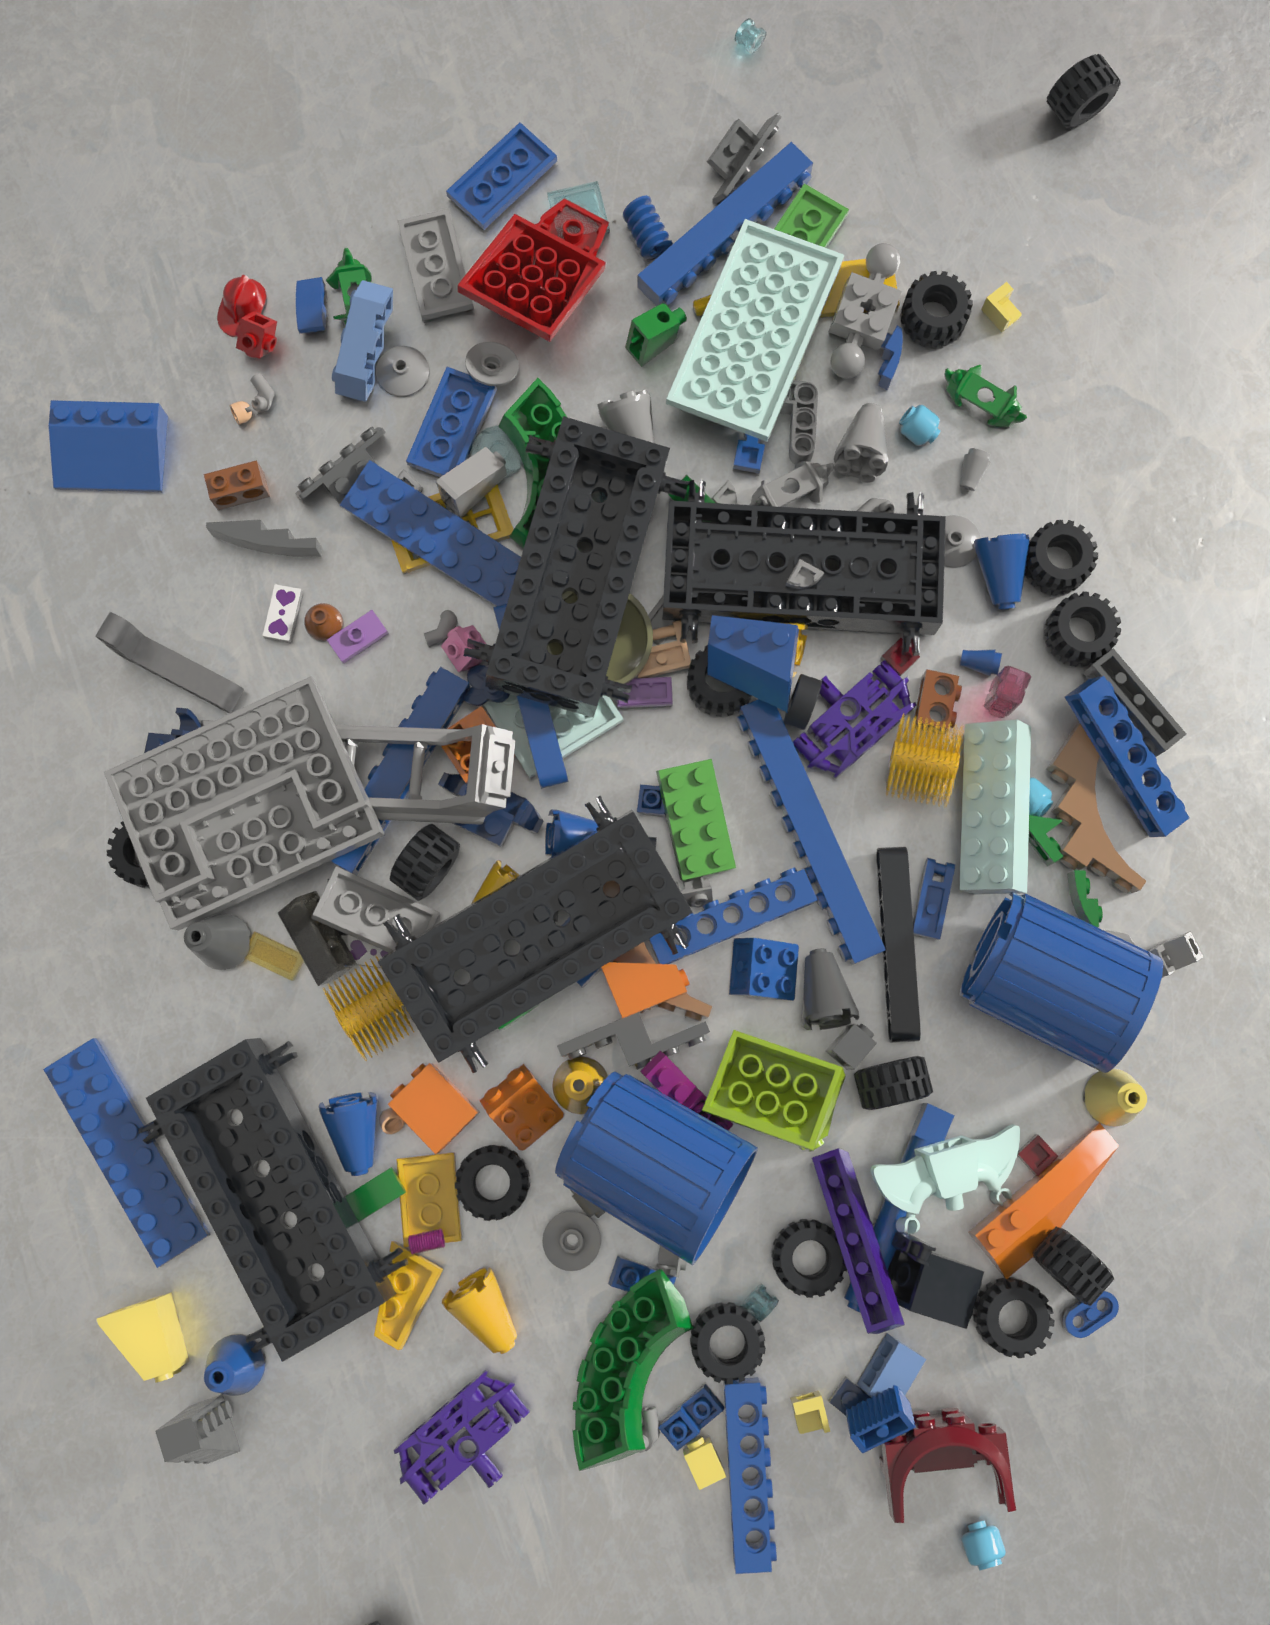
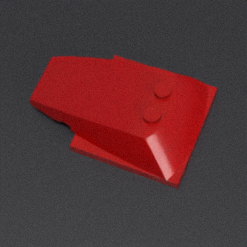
[457,198,609,342]

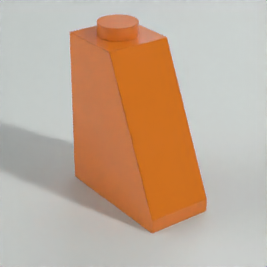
[601,962,690,1019]

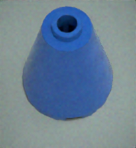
[973,533,1030,610]
[545,809,598,857]
[318,1092,377,1176]
[204,1334,265,1396]

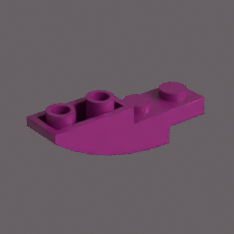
[640,1050,734,1131]

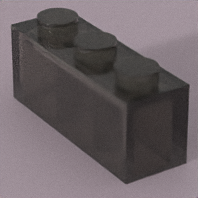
[278,891,357,986]

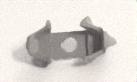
[750,461,834,507]

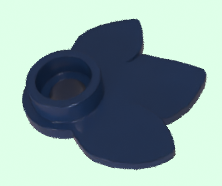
[462,665,510,706]

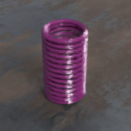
[408,1228,445,1255]

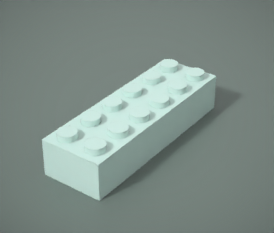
[960,719,1031,894]

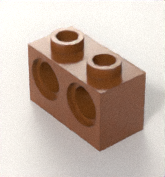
[204,460,270,511]
[913,669,962,734]

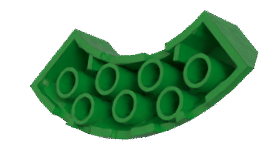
[498,378,567,549]
[572,1269,694,1471]

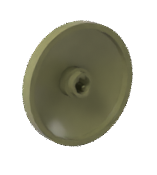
[547,591,653,684]

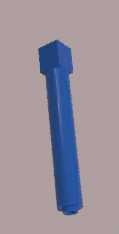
[844,1103,955,1313]

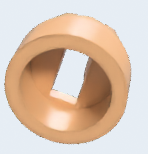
[229,401,253,425]
[379,1108,404,1134]

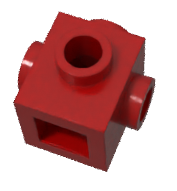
[235,311,277,359]

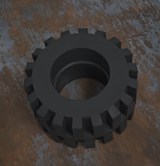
[1046,54,1121,129]
[901,271,973,348]
[1025,520,1098,595]
[1044,591,1121,667]
[687,645,752,717]
[106,821,150,888]
[389,824,460,901]
[854,1056,933,1110]
[455,1145,530,1221]
[771,1219,847,1298]
[1033,1227,1114,1306]
[973,1277,1055,1358]
[690,1302,766,1384]

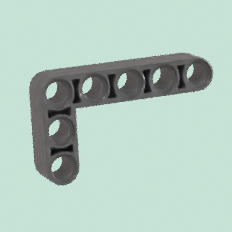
[779,381,818,465]
[95,612,244,713]

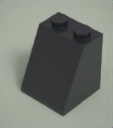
[887,1250,984,1329]

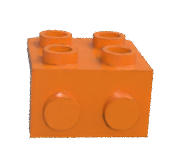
[480,1064,564,1151]

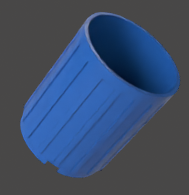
[960,892,1163,1073]
[555,1072,758,1266]

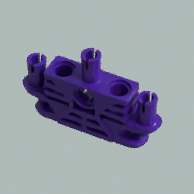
[793,660,917,778]
[393,1370,530,1505]

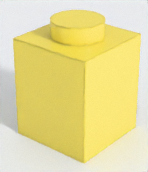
[683,1436,726,1490]

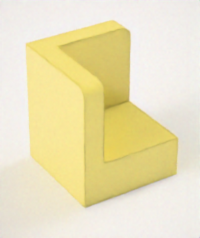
[981,282,1022,332]
[790,1391,830,1434]

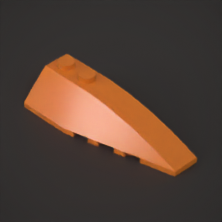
[968,1123,1119,1279]

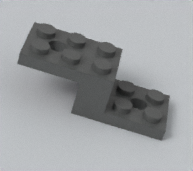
[557,1012,710,1070]

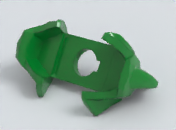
[326,248,372,325]
[944,364,1027,427]

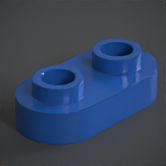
[1062,1291,1119,1338]

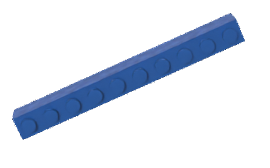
[737,699,886,965]

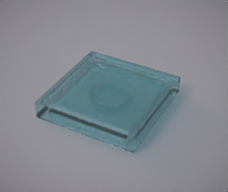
[547,181,610,239]

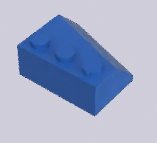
[708,615,799,713]

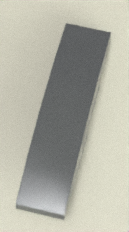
[206,520,321,557]

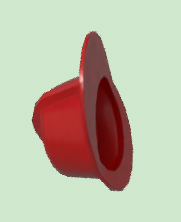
[217,275,267,337]

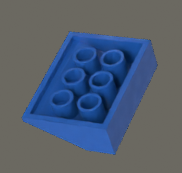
[48,400,168,492]

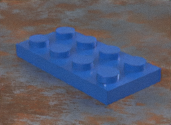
[446,122,557,230]
[406,367,497,477]

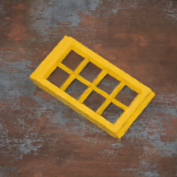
[391,485,514,574]

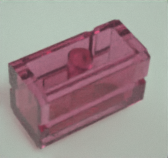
[983,665,1031,718]

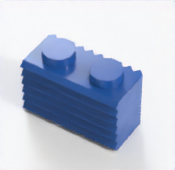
[846,1385,916,1454]

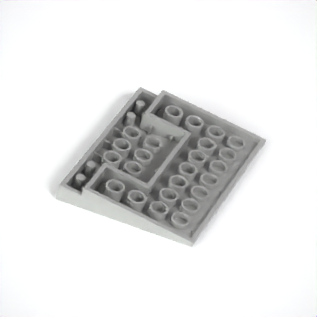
[104,676,385,931]

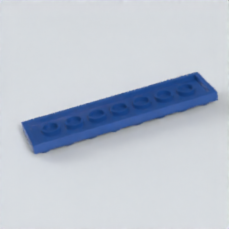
[340,460,521,606]
[43,1038,210,1268]

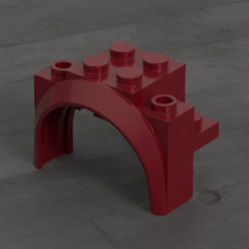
[879,1408,1016,1523]

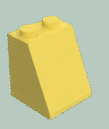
[97,1292,189,1383]

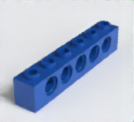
[1065,676,1190,837]
[648,867,818,964]
[723,1377,777,1574]

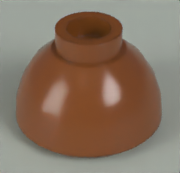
[304,603,343,641]

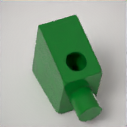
[625,303,687,367]

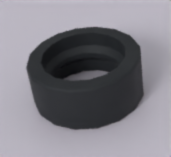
[784,674,822,730]

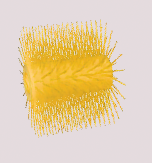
[886,713,964,808]
[322,955,414,1061]

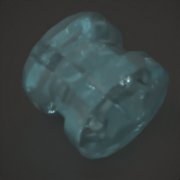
[734,18,767,54]
[742,1283,779,1322]

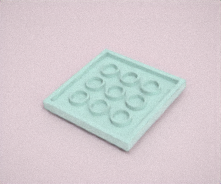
[483,694,623,779]

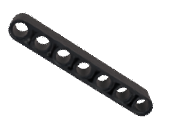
[876,847,921,1043]

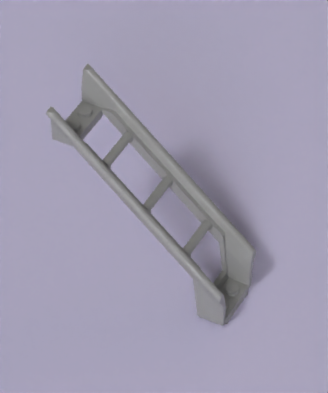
[200,720,515,824]

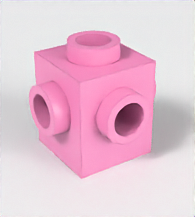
[441,625,486,672]

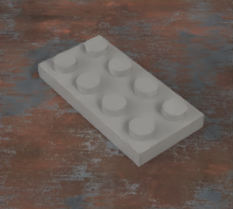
[397,208,474,321]
[311,866,440,952]

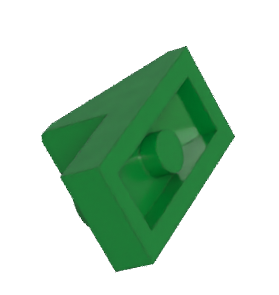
[1028,815,1063,867]

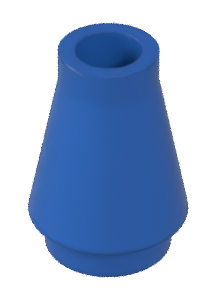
[960,649,1002,676]

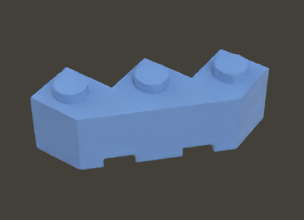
[332,280,393,402]

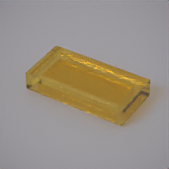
[245,931,306,981]

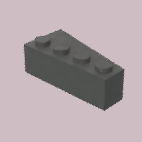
[155,1394,240,1464]

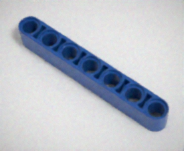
[493,604,568,789]

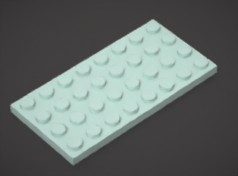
[666,219,844,441]

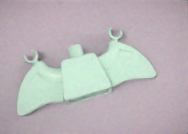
[870,1124,1020,1234]

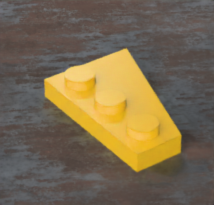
[374,1241,443,1350]

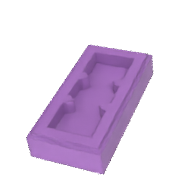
[327,610,389,664]
[617,677,673,708]

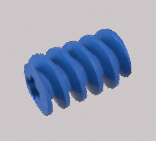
[623,195,673,259]

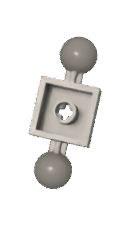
[828,243,902,378]

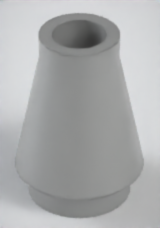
[960,448,990,491]

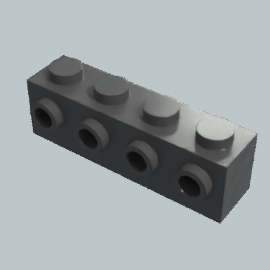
[1084,648,1187,757]

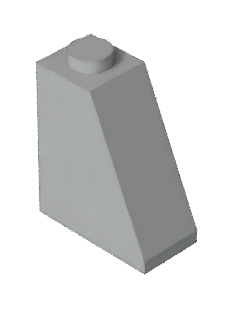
[436,447,507,518]

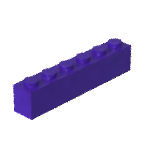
[812,1148,905,1334]

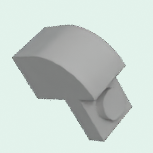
[1147,931,1203,978]

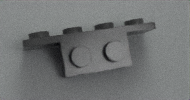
[707,113,781,203]
[295,426,386,504]

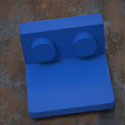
[729,938,799,1001]

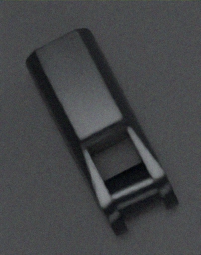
[892,1232,936,1266]

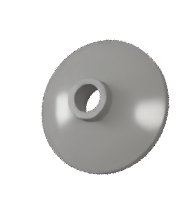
[465,342,519,386]
[376,346,429,397]
[944,515,980,568]
[542,1211,601,1271]

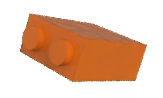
[388,1063,480,1154]

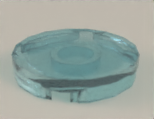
[471,425,523,479]

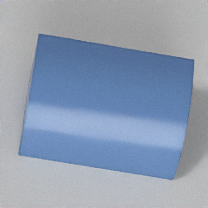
[857,1333,926,1397]

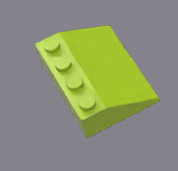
[702,1030,846,1151]

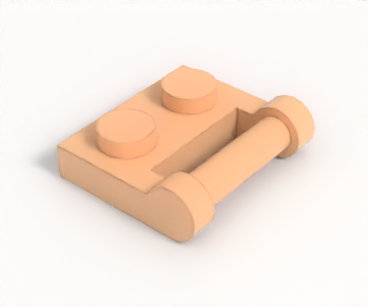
[638,620,691,678]

